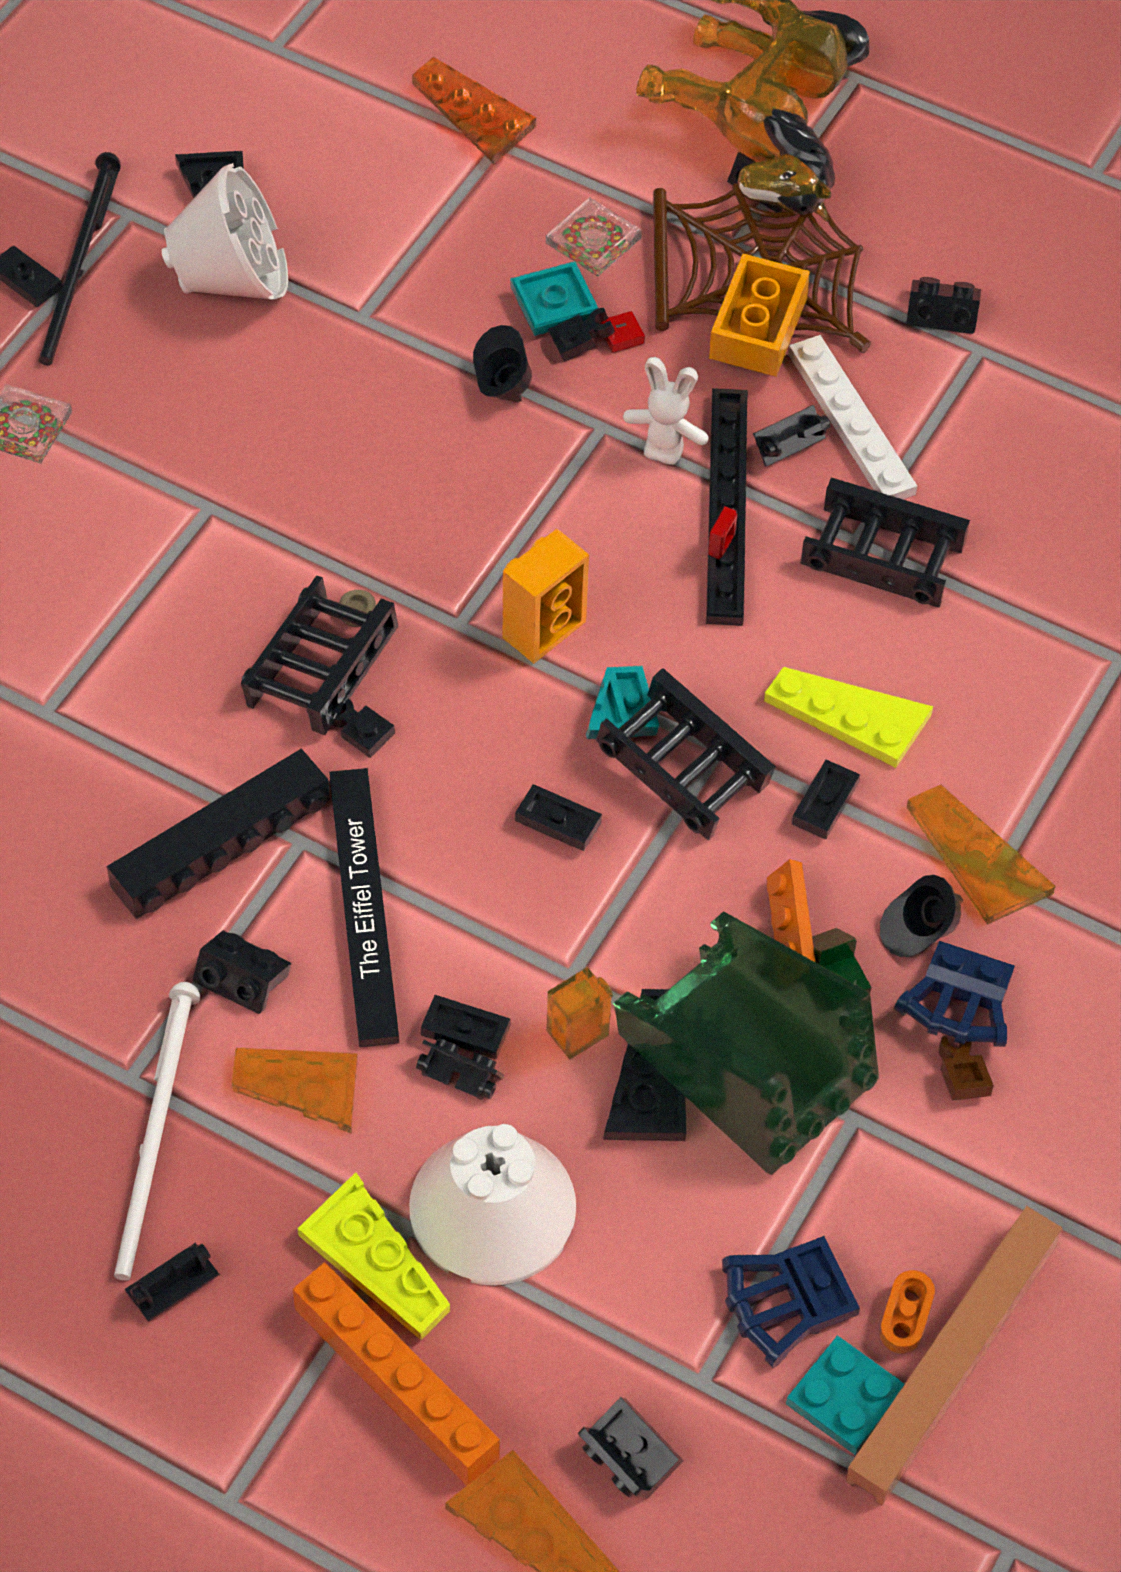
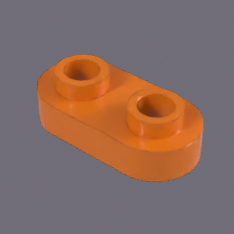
[879,1270,935,1354]

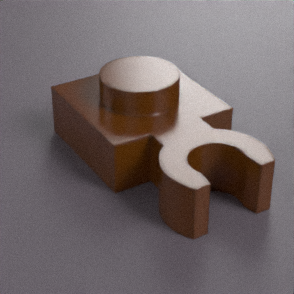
[939,1036,994,1101]

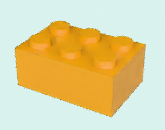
[709,253,810,377]
[502,529,589,664]

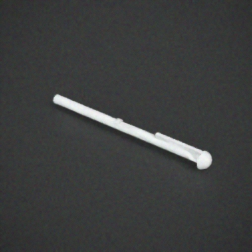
[114,982,200,1281]

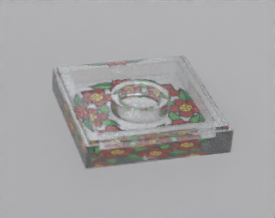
[546,197,642,277]
[0,384,72,464]

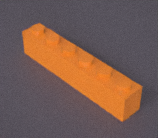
[293,1262,500,1487]

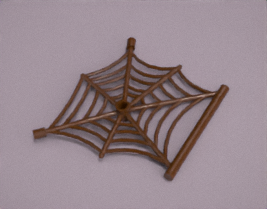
[653,178,871,353]

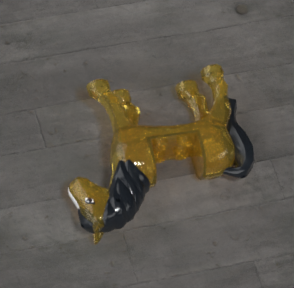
[636,0,869,222]

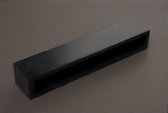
[106,748,330,919]

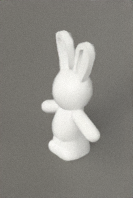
[623,357,709,465]

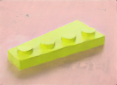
[764,667,933,768]
[298,1172,450,1340]

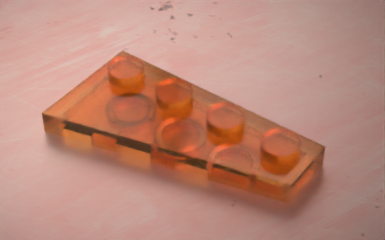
[412,57,536,164]

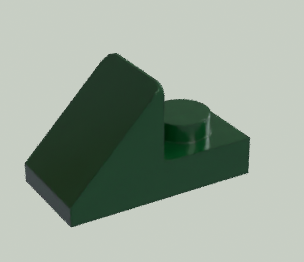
[812,928,872,1008]

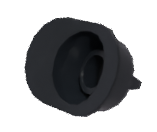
[473,325,532,403]
[880,874,964,957]

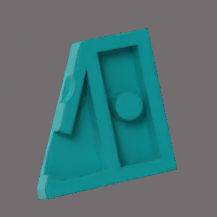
[586,666,660,739]

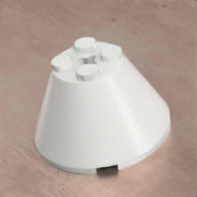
[162,164,288,300]
[409,1124,576,1285]

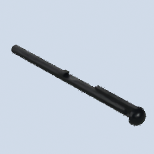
[39,152,121,366]

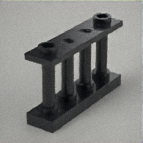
[800,477,970,608]
[241,575,399,735]
[596,668,776,841]

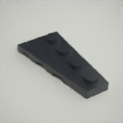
[603,989,687,1141]

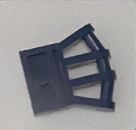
[894,941,1015,1047]
[722,1236,860,1368]

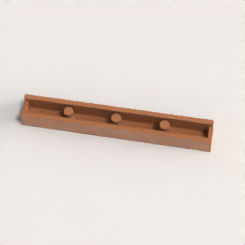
[845,1206,1063,1506]

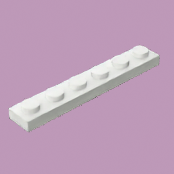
[788,335,917,499]

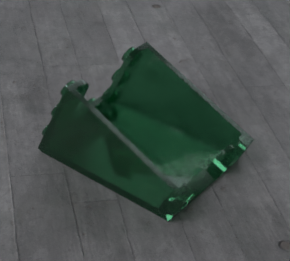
[614,911,879,1175]

